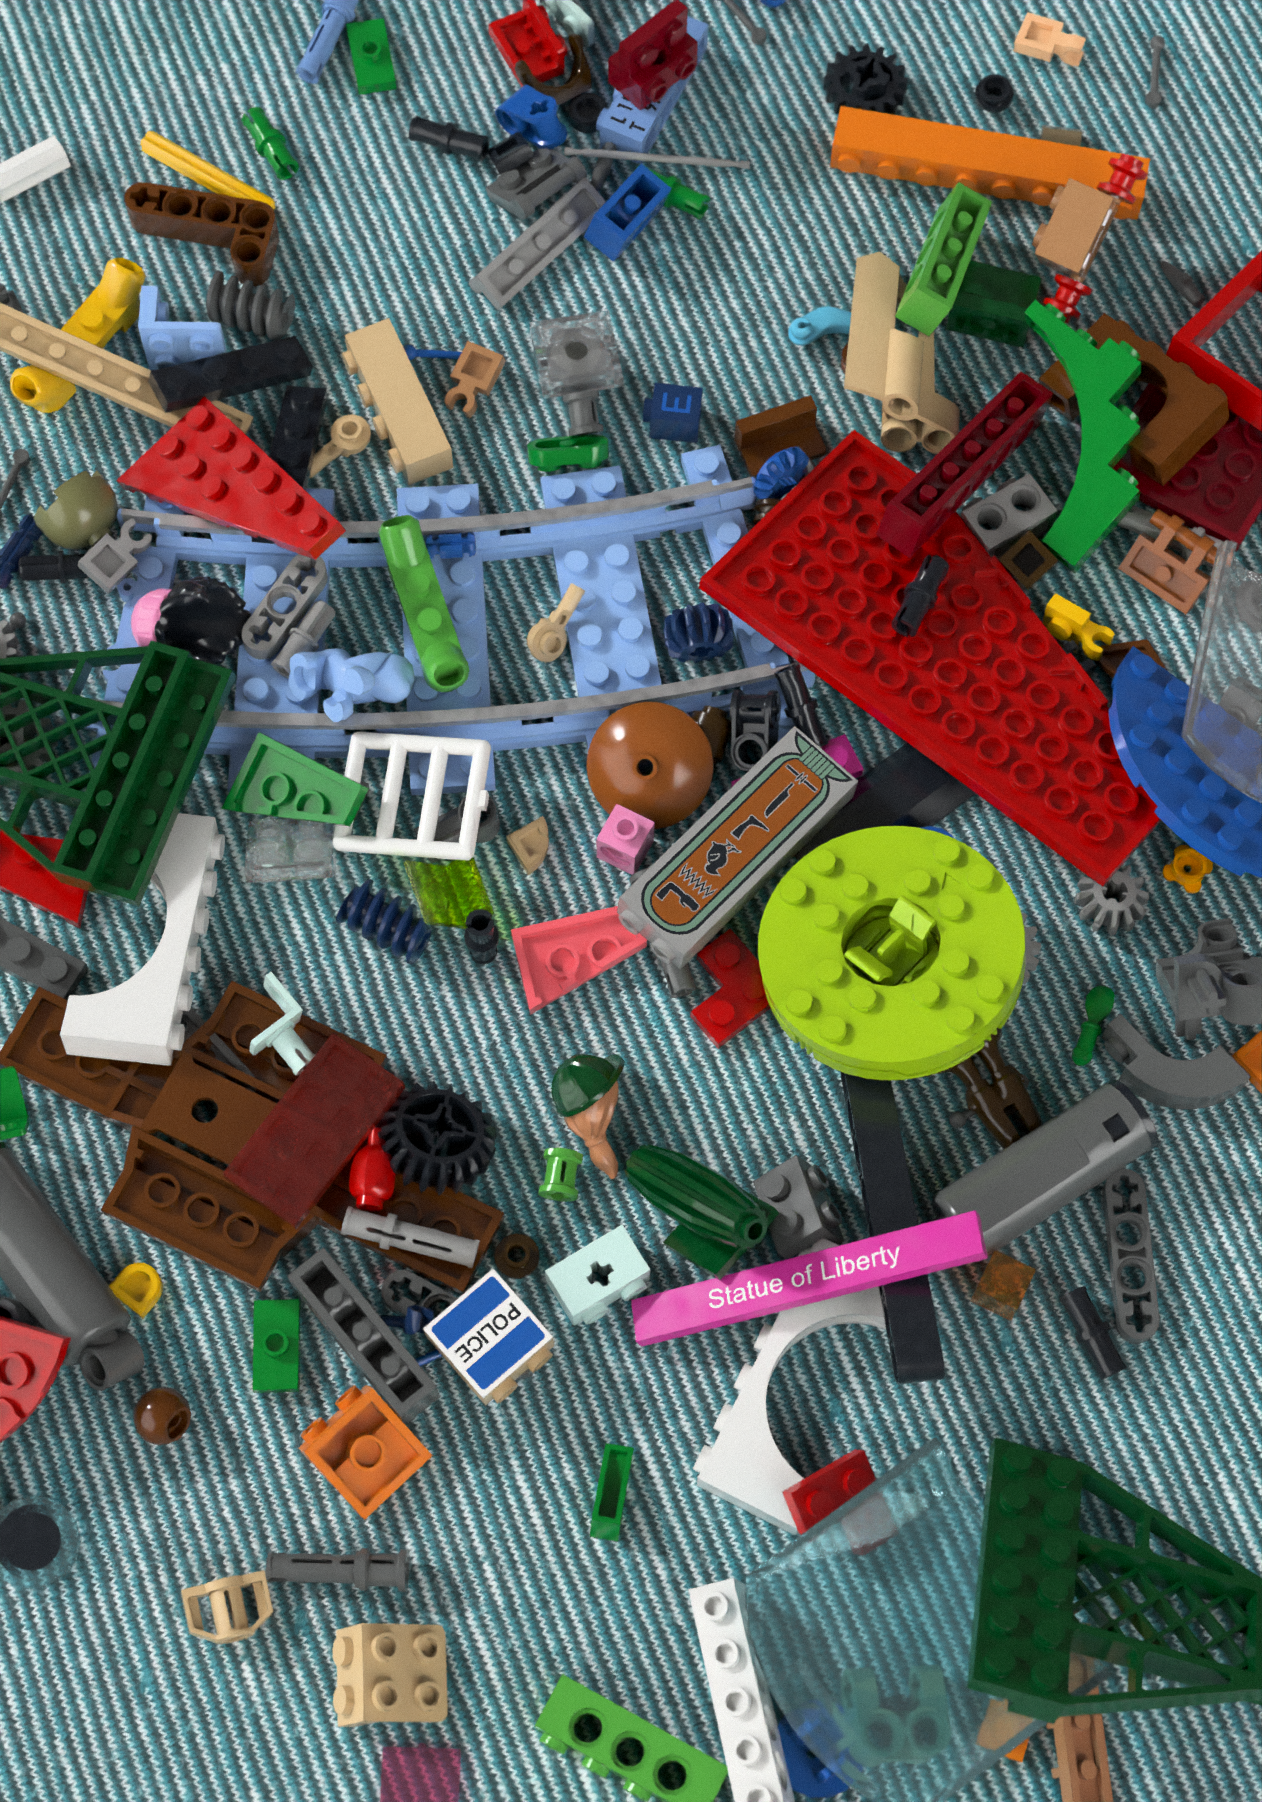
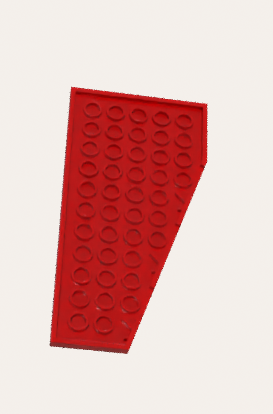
[699,430,1161,887]

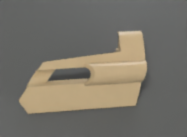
[844,252,960,454]

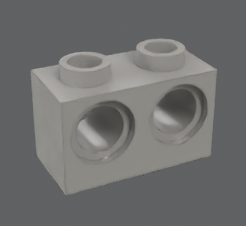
[960,473,1058,560]

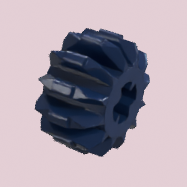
[663,602,734,664]

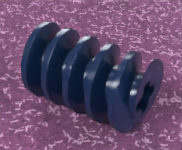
[336,879,432,965]

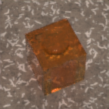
[970,1250,1036,1321]

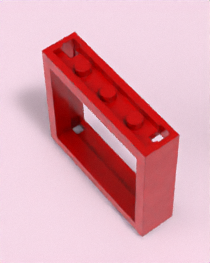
[1166,250,1262,432]

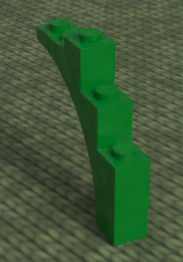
[1024,300,1141,574]

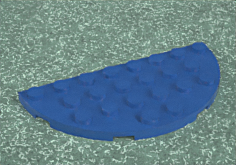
[1108,646,1262,878]

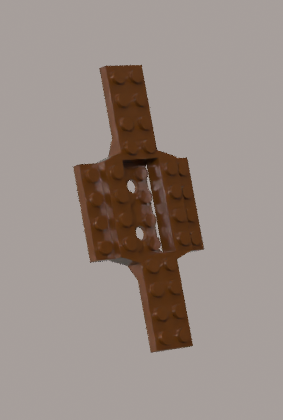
[0,981,505,1295]

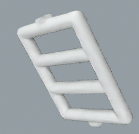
[333,732,491,861]

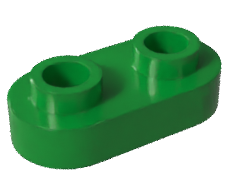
[527,434,609,472]

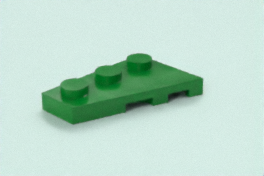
[221,732,369,827]

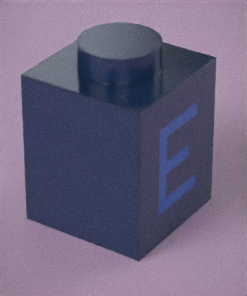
[643,383,703,443]

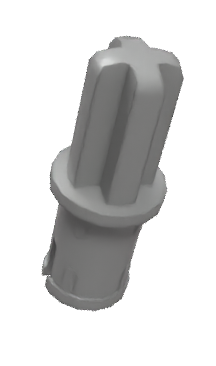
[271,600,335,679]

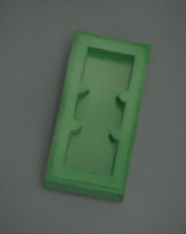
[346,18,397,95]
[252,1299,301,1393]

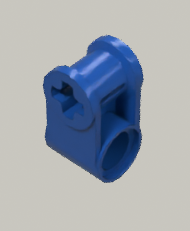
[495,85,568,149]

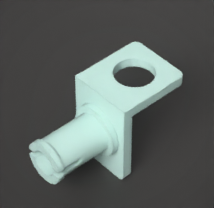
[249,972,318,1076]

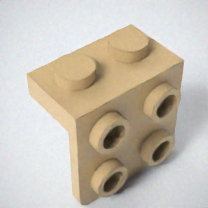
[332,1623,448,1727]

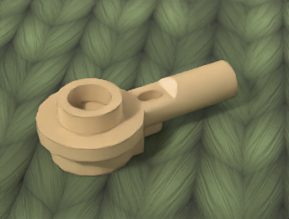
[309,414,371,478]
[527,583,585,663]

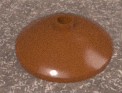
[587,702,714,829]

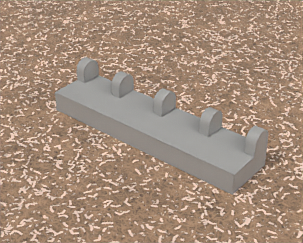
[469,177,606,310]

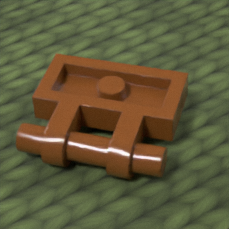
[1118,509,1227,614]

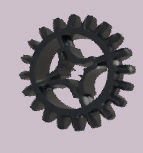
[377,1081,497,1196]

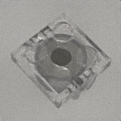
[530,310,623,399]

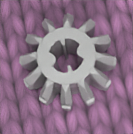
[1074,865,1149,936]

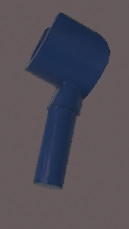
[380,1306,434,1335]

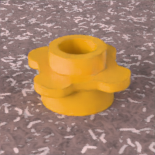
[1162,845,1213,894]

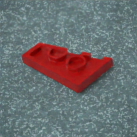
[0,831,88,929]

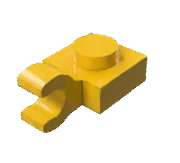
[1042,593,1115,661]

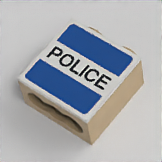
[423,1269,555,1406]

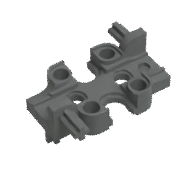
[1156,918,1262,1040]

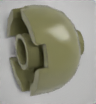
[34,470,118,550]

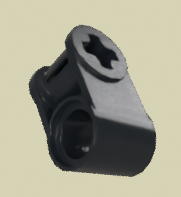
[730,689,781,771]

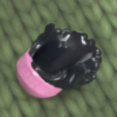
[131,576,251,665]

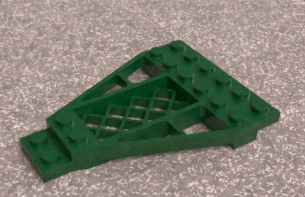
[0,641,236,906]
[967,1437,1262,1724]

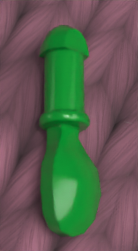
[1072,985,1115,1066]

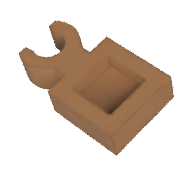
[444,341,506,418]

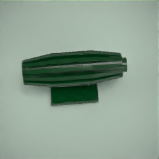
[625,1144,779,1280]

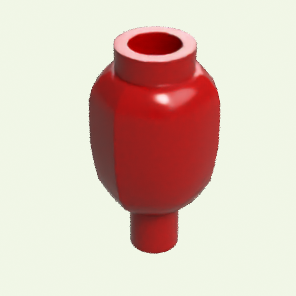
[349,1128,395,1212]

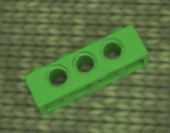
[895,182,992,336]
[535,1674,728,1802]

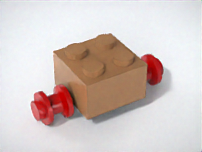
[1032,153,1147,324]

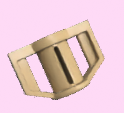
[181,1570,273,1644]

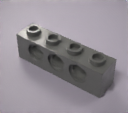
[288,1247,440,1425]

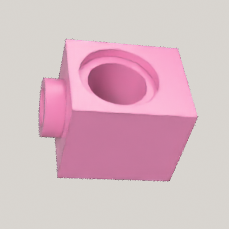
[596,804,655,875]

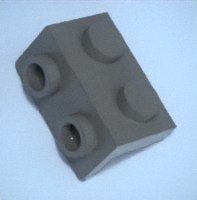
[753,1155,844,1259]

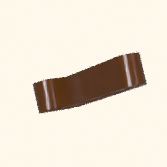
[124,182,279,287]

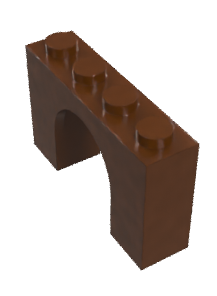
[1038,313,1229,486]

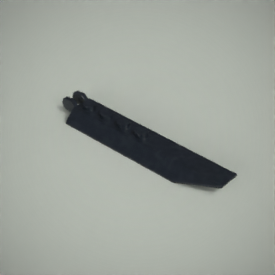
[794,640,1097,861]

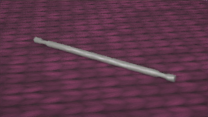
[564,147,750,169]

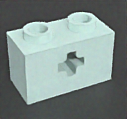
[545,1225,651,1326]

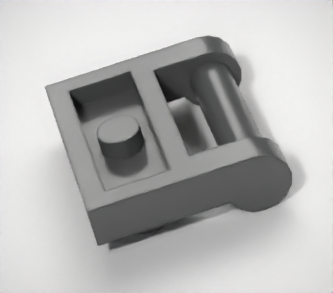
[485,148,587,220]

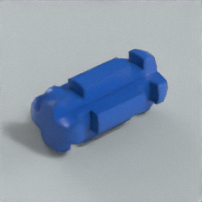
[426,532,476,559]

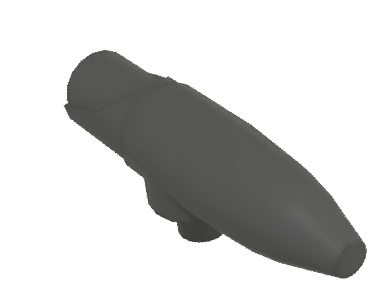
[591,142,617,192]
[1160,261,1205,307]

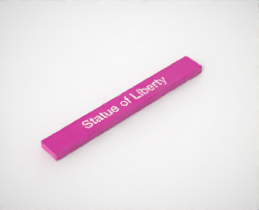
[631,1210,988,1347]

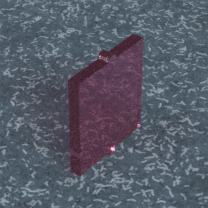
[380,1743,461,1802]

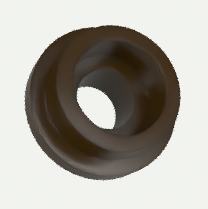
[495,1234,540,1279]

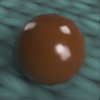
[133,1386,191,1446]

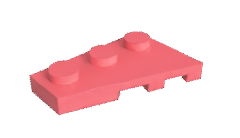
[511,906,647,1015]

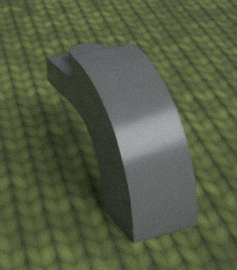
[1101,1013,1251,1109]

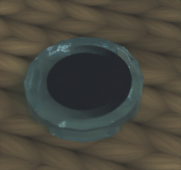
[0,1495,81,1591]

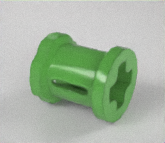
[538,1148,583,1202]

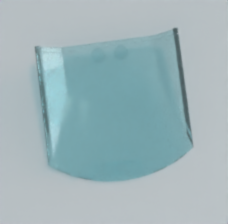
[745,1437,1112,1802]

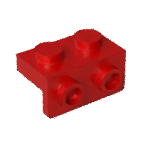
[488,0,568,87]

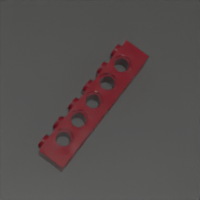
[876,371,1054,558]

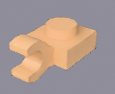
[1013,12,1086,66]

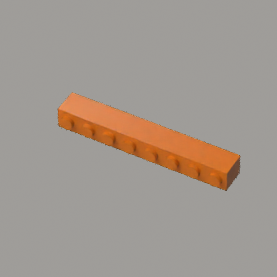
[830,106,1150,220]

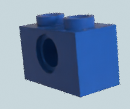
[584,164,671,262]

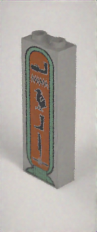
[617,726,858,970]

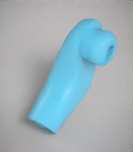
[788,306,851,346]

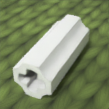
[0,135,71,203]

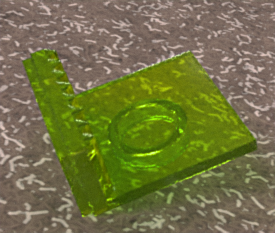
[403,857,494,929]

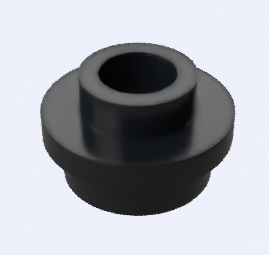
[974,74,1014,113]

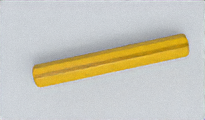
[140,131,276,210]

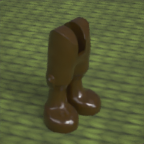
[936,1028,1043,1149]

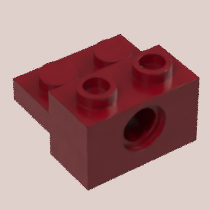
[608,0,698,111]

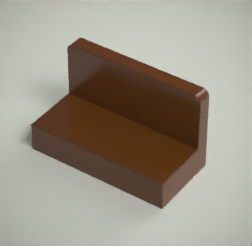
[734,395,826,478]

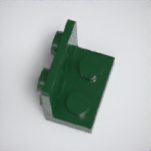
[946,260,1041,348]

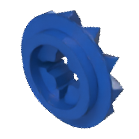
[753,447,810,500]

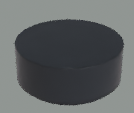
[569,93,607,134]

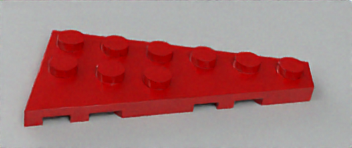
[116,396,346,560]

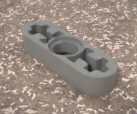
[242,554,328,659]

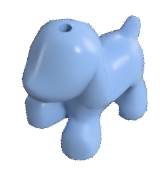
[288,648,415,722]

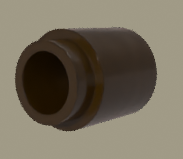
[691,706,732,771]

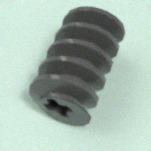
[206,271,295,341]

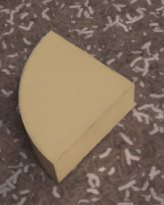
[506,816,549,875]

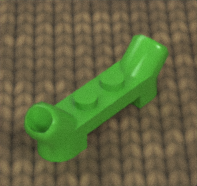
[378,515,469,692]

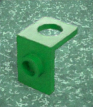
[0,1066,30,1141]

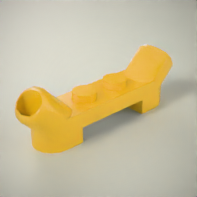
[10,257,146,413]

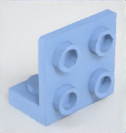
[138,286,227,370]

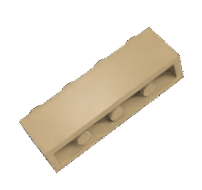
[342,318,453,485]

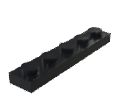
[251,385,327,544]

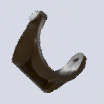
[515,33,592,106]

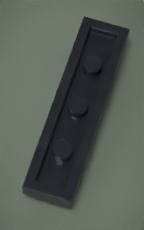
[148,335,313,413]

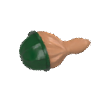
[551,1053,625,1179]

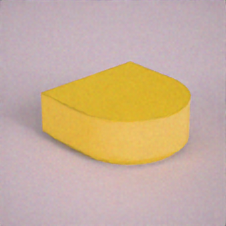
[109,1263,163,1319]

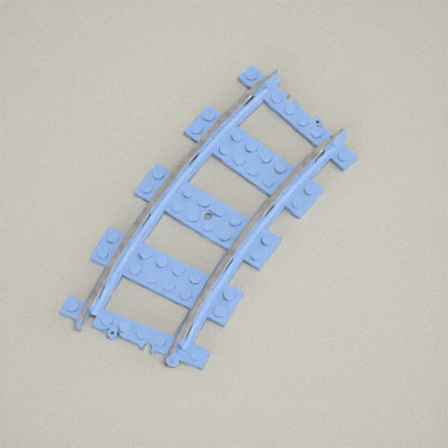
[85,444,815,796]

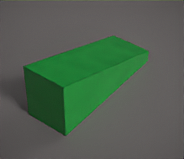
[590,1443,634,1542]

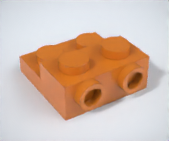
[298,1385,433,1520]

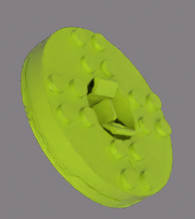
[758,826,1025,1080]

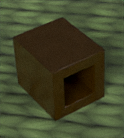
[999,530,1059,590]

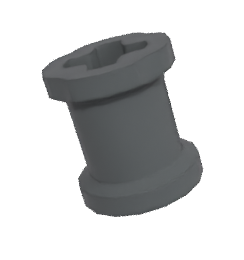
[563,390,604,436]

